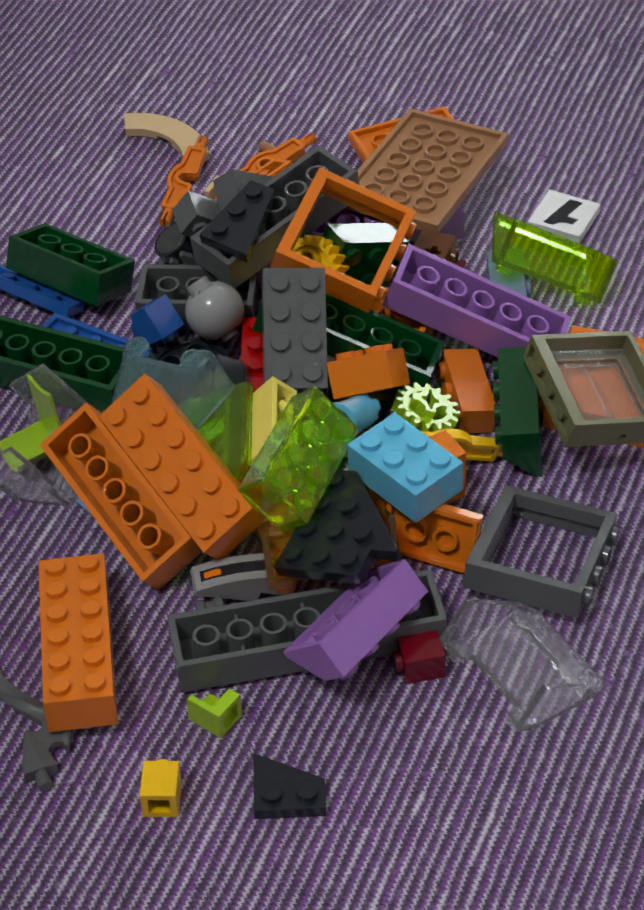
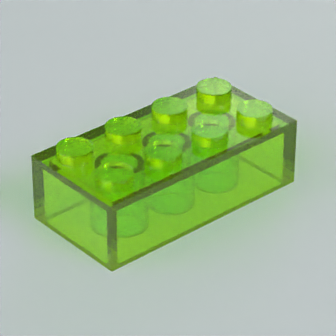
[238,386,359,533]

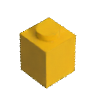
[140,759,182,817]

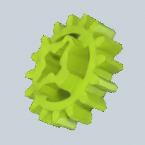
[391,382,460,432]

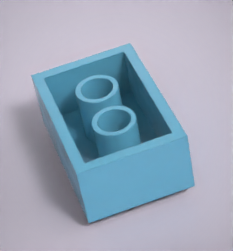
[347,413,463,523]

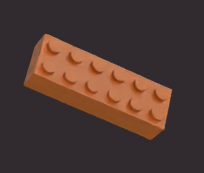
[98,373,268,560]
[40,402,202,590]
[39,553,118,733]

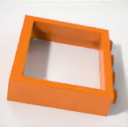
[270,167,417,313]

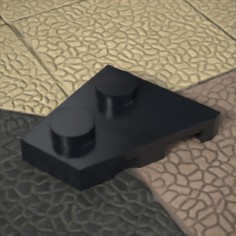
[253,755,326,819]

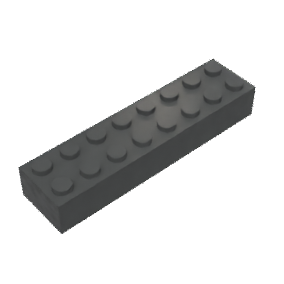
[167,569,447,693]

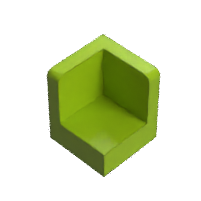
[186,688,242,738]

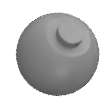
[185,276,244,342]

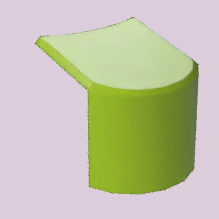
[0,374,61,472]

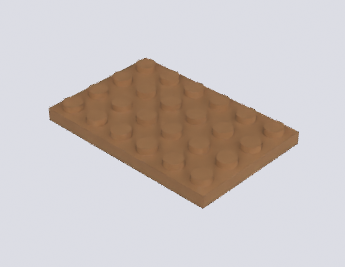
[344,108,509,233]

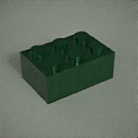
[323,223,415,288]

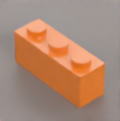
[435,349,496,433]

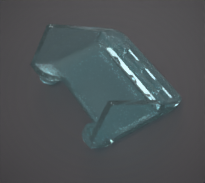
[111,336,235,430]

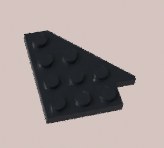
[274,469,402,584]

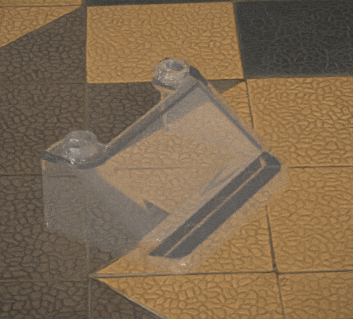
[440,599,606,732]

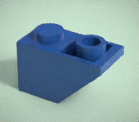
[131,294,184,348]

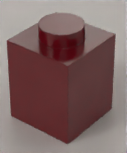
[392,630,445,685]

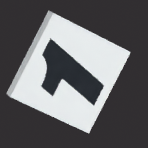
[527,190,601,244]

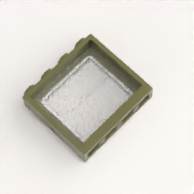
[523,331,644,447]

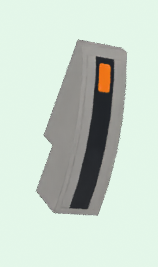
[190,553,300,601]

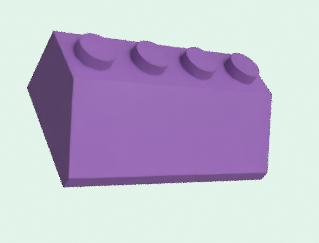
[283,559,428,681]

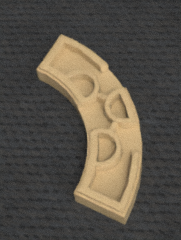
[124,113,210,161]

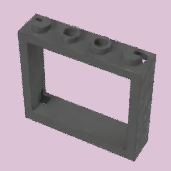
[464,485,620,618]

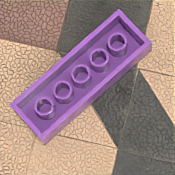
[382,244,571,357]

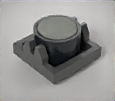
[154,220,199,265]

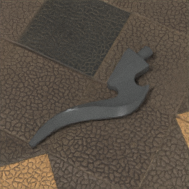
[0,672,71,792]

